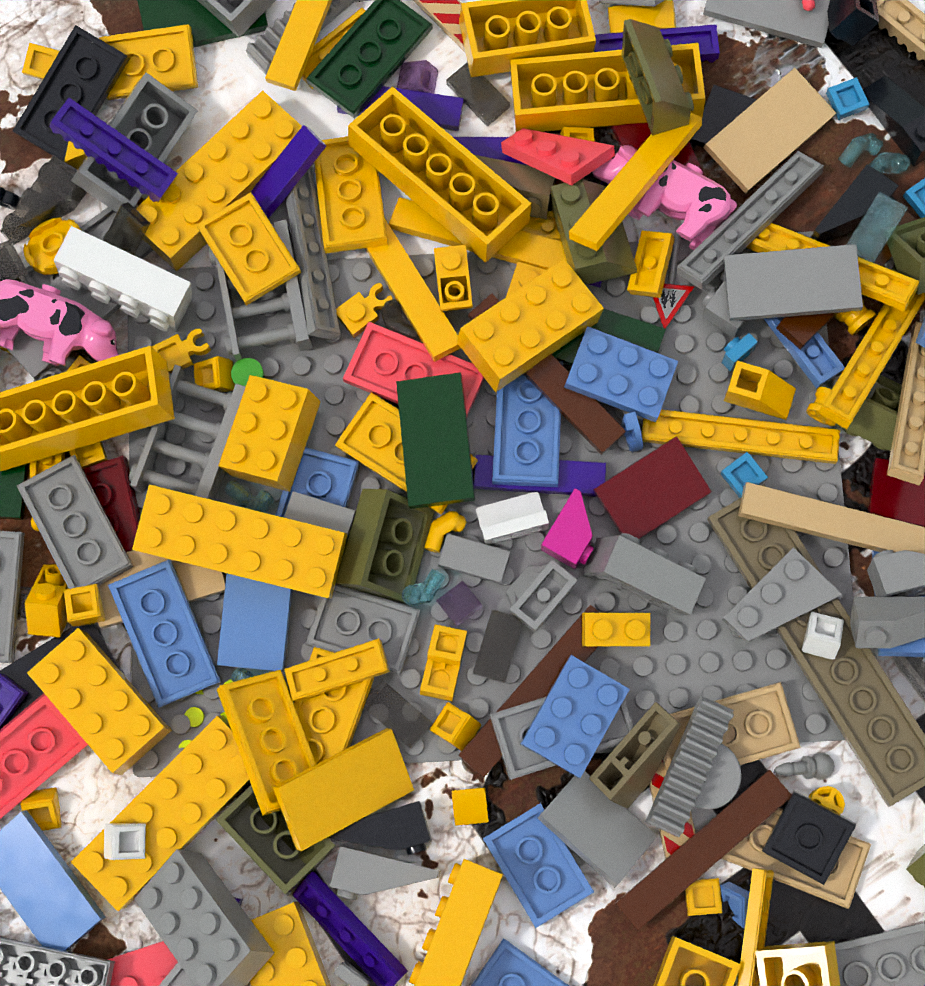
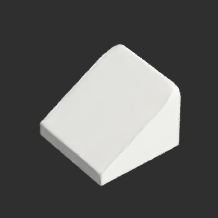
[802,611,844,659]
[104,823,146,860]

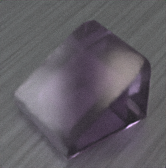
[397,60,438,94]
[436,581,482,627]

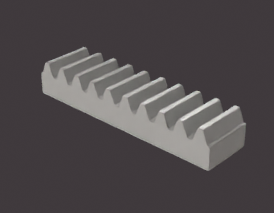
[245,0,355,75]
[645,696,734,837]

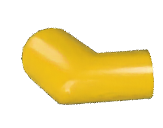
[424,511,466,553]

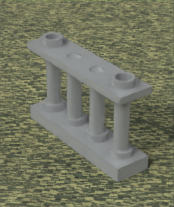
[208,220,313,361]
[129,365,246,501]

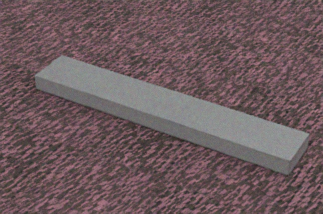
[677,151,824,290]
[285,168,340,340]

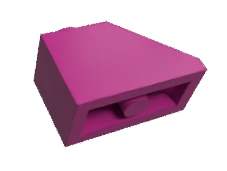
[541,489,594,570]

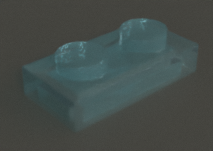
[846,192,908,263]

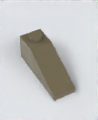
[473,154,556,219]
[589,702,681,809]

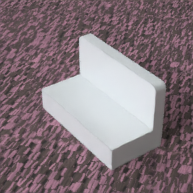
[476,492,549,545]

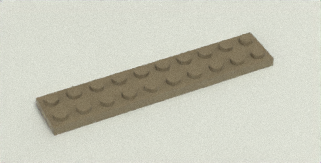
[707,484,925,807]

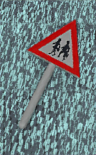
[653,227,695,329]

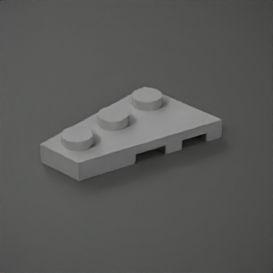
[722,547,843,643]

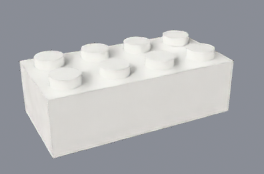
[54,226,193,331]

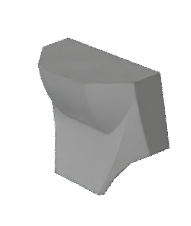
[506,559,578,633]

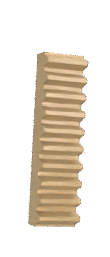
[876,0,925,60]

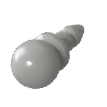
[774,753,835,780]

